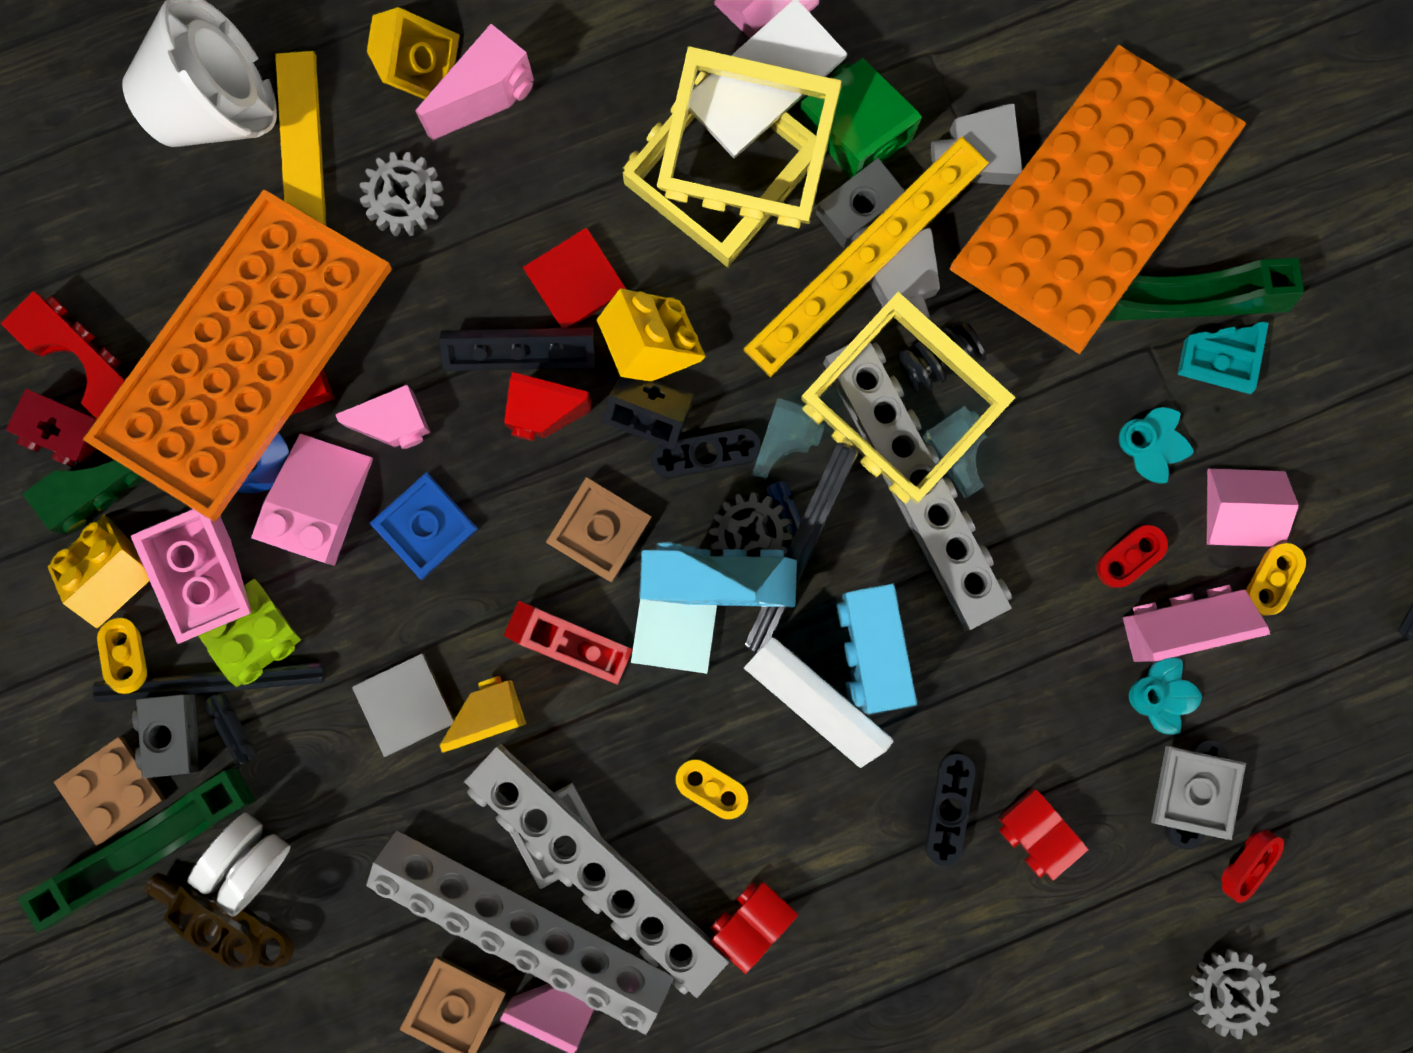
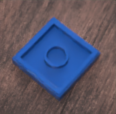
[370,472,479,580]

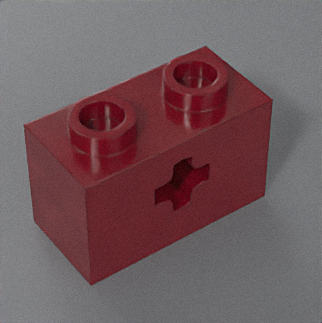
[6,388,97,468]

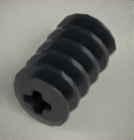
[899,321,987,393]

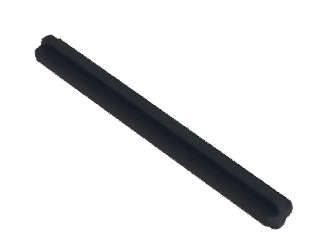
[745,442,858,653]
[93,662,326,702]

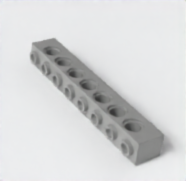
[823,342,1012,631]
[465,744,729,998]
[366,830,675,1035]

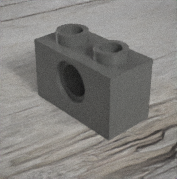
[816,158,905,248]
[132,694,201,778]

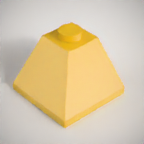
[367,7,459,99]
[440,676,526,753]

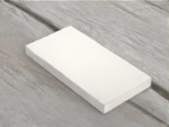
[688,0,847,159]
[744,637,893,768]

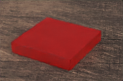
[523,228,627,328]

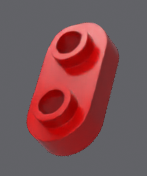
[1096,525,1168,588]
[1221,830,1284,903]

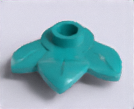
[1119,407,1194,484]
[1129,657,1202,734]

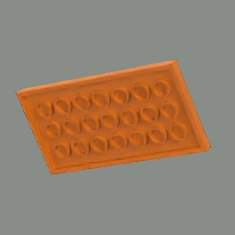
[950,45,1246,354]
[83,189,392,523]

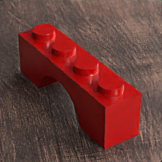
[0,291,130,419]

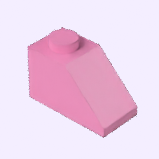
[335,385,430,449]

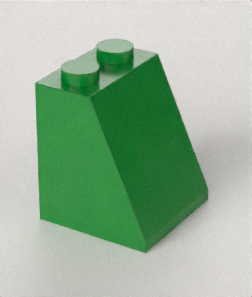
[799,58,922,180]

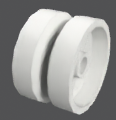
[188,813,291,917]

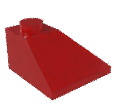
[504,372,593,441]

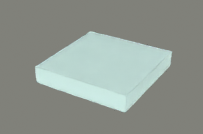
[631,599,717,674]

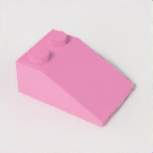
[415,24,534,140]
[251,434,373,566]
[131,509,252,644]

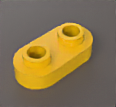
[1246,543,1306,616]
[97,618,147,694]
[676,759,748,819]

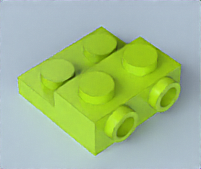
[198,578,301,687]

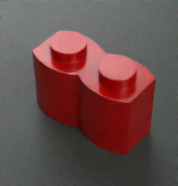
[998,788,1088,881]
[710,880,798,974]

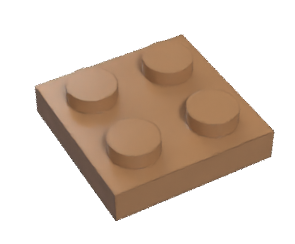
[546,477,652,583]
[54,736,166,846]
[400,955,507,1053]

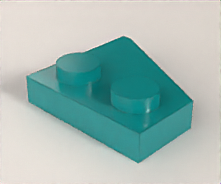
[1177,322,1269,394]

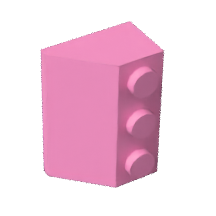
[1123,585,1270,662]

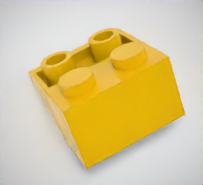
[597,288,706,382]
[47,514,150,629]

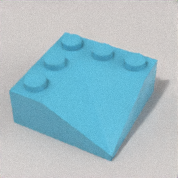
[640,543,797,607]
[837,584,917,714]

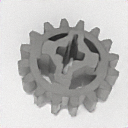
[360,152,444,236]
[1189,949,1280,1039]

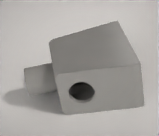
[931,104,1022,185]
[869,228,940,319]

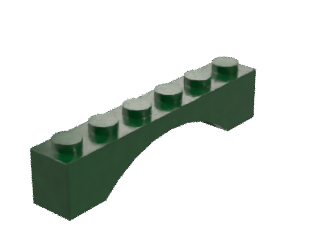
[1104,258,1304,321]
[23,460,146,534]
[17,768,256,933]

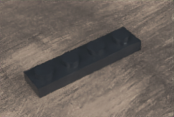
[439,328,595,371]

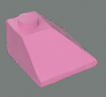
[500,983,594,1053]

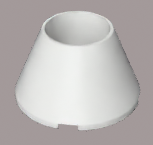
[122,0,277,147]

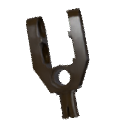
[145,873,294,969]

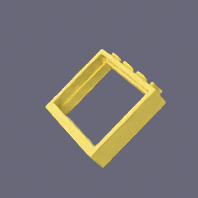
[657,46,841,229]
[623,71,816,267]
[802,292,1015,504]

